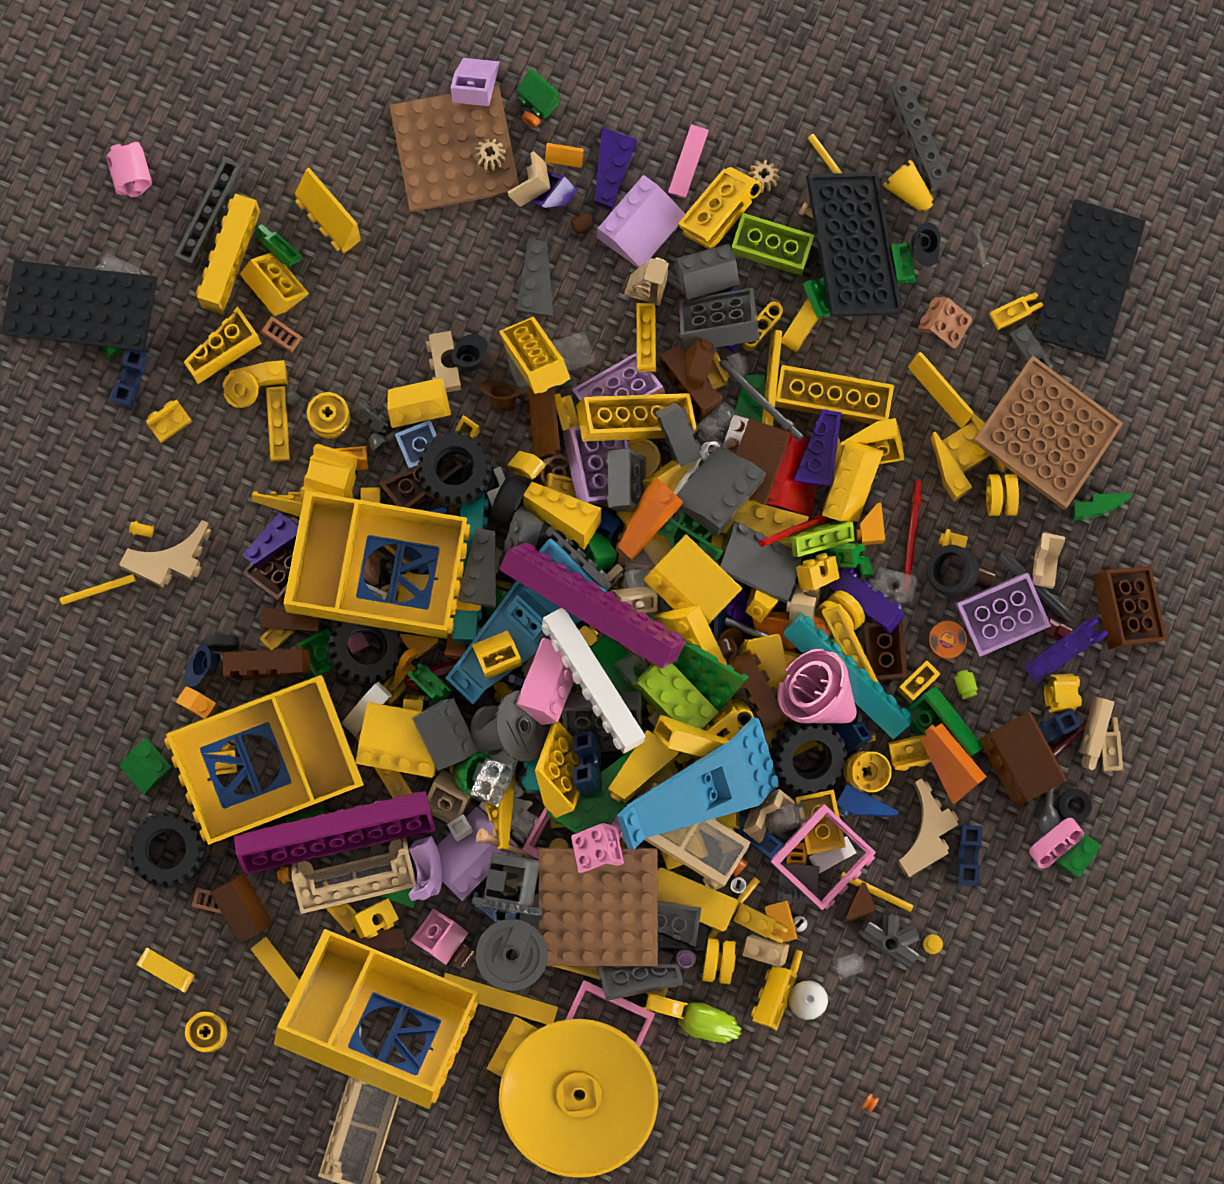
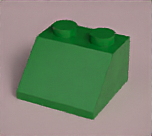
[516,68,559,120]
[119,738,174,795]
[1054,834,1102,879]

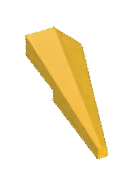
[252,491,354,517]
[478,765,517,850]

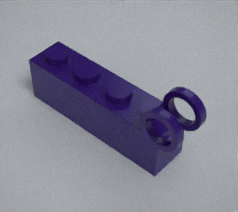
[828,565,904,633]
[1025,618,1108,683]

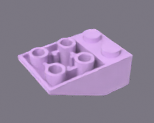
[451,58,500,106]

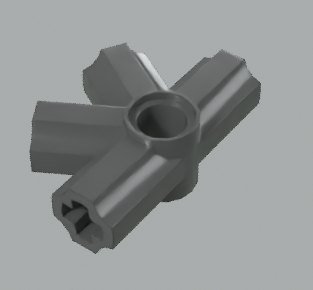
[861,915,920,969]

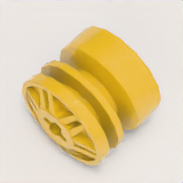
[843,751,891,792]

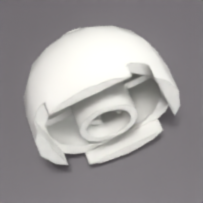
[789,980,828,1020]

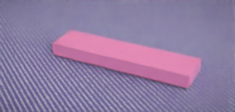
[668,124,709,199]

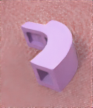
[408,836,442,901]

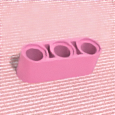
[1029,818,1084,868]

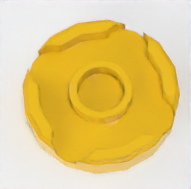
[223,370,259,408]

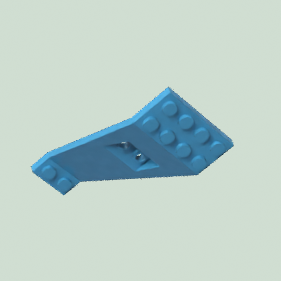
[446,539,607,704]
[617,717,779,850]

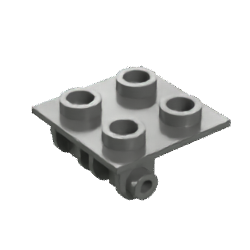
[777,863,820,904]

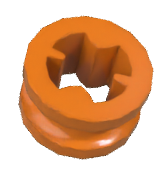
[861,1093,879,1114]

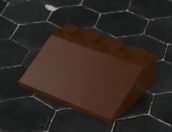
[524,386,560,460]
[722,415,791,505]
[242,516,299,608]
[1092,566,1167,650]
[979,712,1067,808]

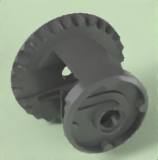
[471,690,549,762]
[472,852,542,915]
[476,919,548,991]

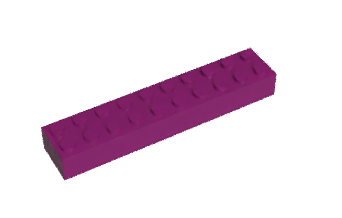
[499,543,686,669]
[234,791,436,875]

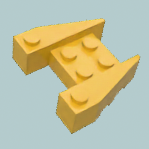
[931,414,1008,502]

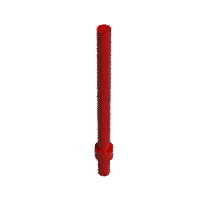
[902,480,922,593]
[758,514,832,547]

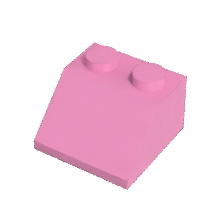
[411,908,468,965]

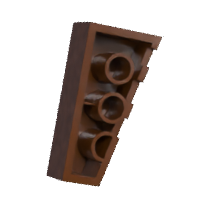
[659,345,722,430]
[379,454,464,509]
[223,646,310,681]
[729,649,788,731]

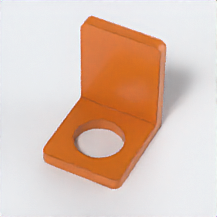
[444,633,466,660]

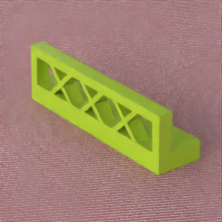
[781,520,855,557]

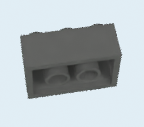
[674,244,740,301]
[606,448,645,513]
[499,506,543,566]
[412,698,479,770]

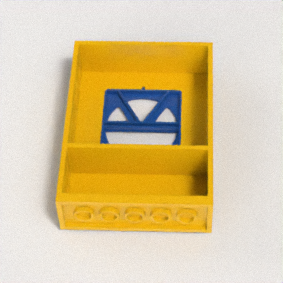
[284,491,470,639]
[164,674,364,845]
[274,929,479,1109]

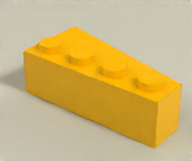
[184,307,261,384]
[523,482,601,549]

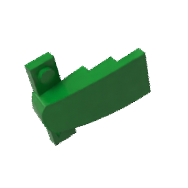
[657,512,723,563]

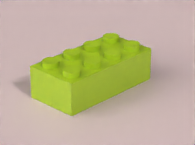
[731,213,814,276]
[632,663,718,729]

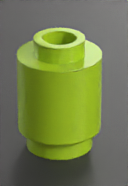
[954,670,978,699]

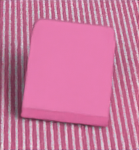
[347,632,369,655]

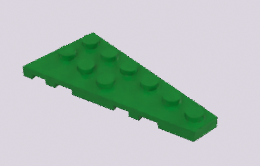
[648,617,749,711]

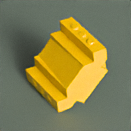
[301,444,357,499]

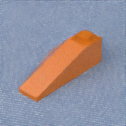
[618,477,684,560]

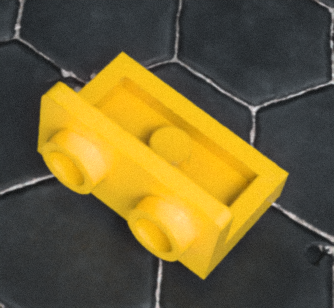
[888,734,931,771]

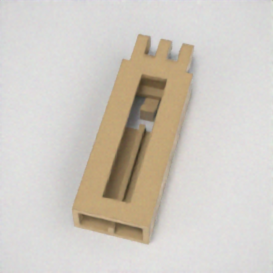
[1079,696,1114,770]

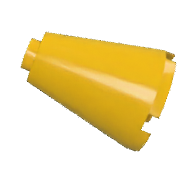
[883,159,933,212]

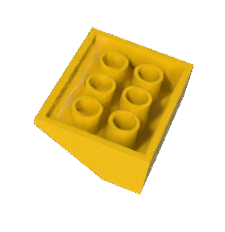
[295,168,361,254]
[643,534,743,625]
[653,605,727,666]
[356,702,436,778]
[535,721,580,818]

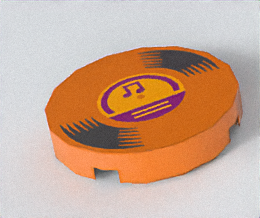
[928,621,967,659]

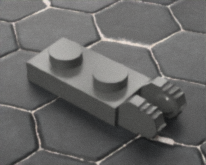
[1009,324,1053,369]

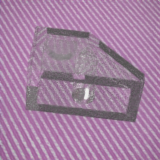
[833,953,865,980]

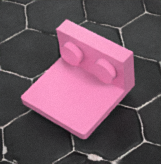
[571,823,624,873]

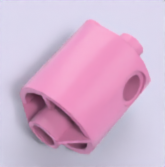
[106,142,152,197]

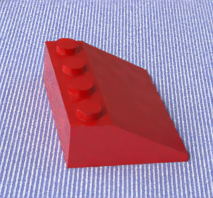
[763,435,817,518]

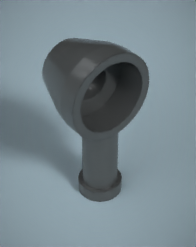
[368,427,402,454]

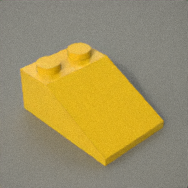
[841,418,904,464]
[794,790,846,855]

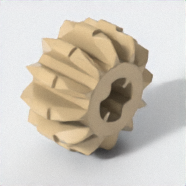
[474,138,506,171]
[748,160,780,193]

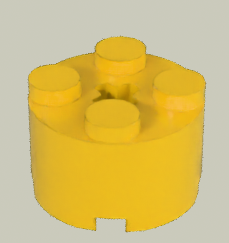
[1044,673,1082,713]
[185,1012,227,1053]

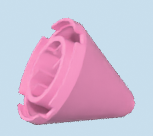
[777,649,857,723]

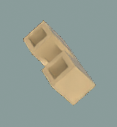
[426,331,461,392]
[786,582,821,621]

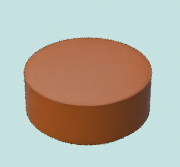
[521,111,540,128]
[732,858,748,877]

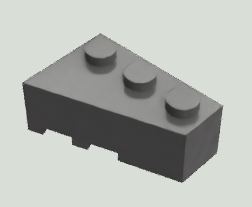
[655,402,702,467]

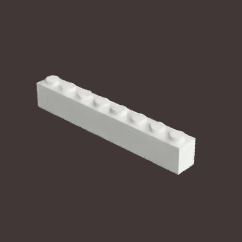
[541,608,646,754]

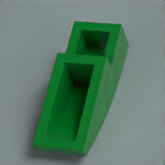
[1071,493,1131,521]

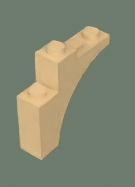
[119,520,212,588]
[897,778,959,878]

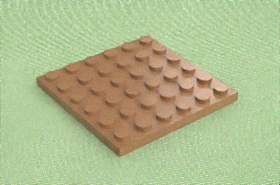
[390,85,519,212]
[972,356,1123,510]
[539,847,658,966]

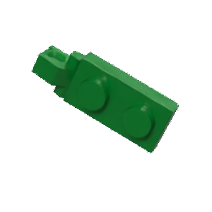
[253,224,302,268]

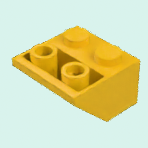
[472,630,522,680]

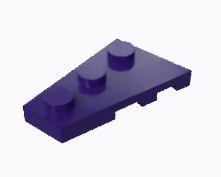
[242,513,298,568]

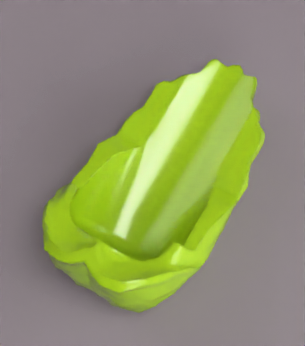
[678,1002,742,1044]

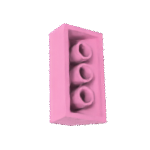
[516,638,574,725]

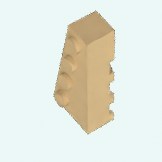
[624,258,669,306]

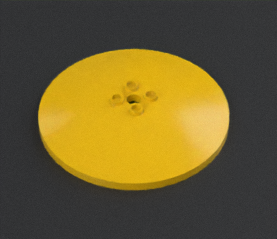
[499,1019,658,1177]

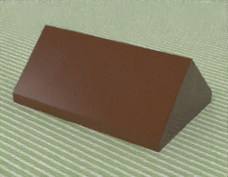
[864,620,907,682]
[210,872,273,943]
[841,882,876,924]

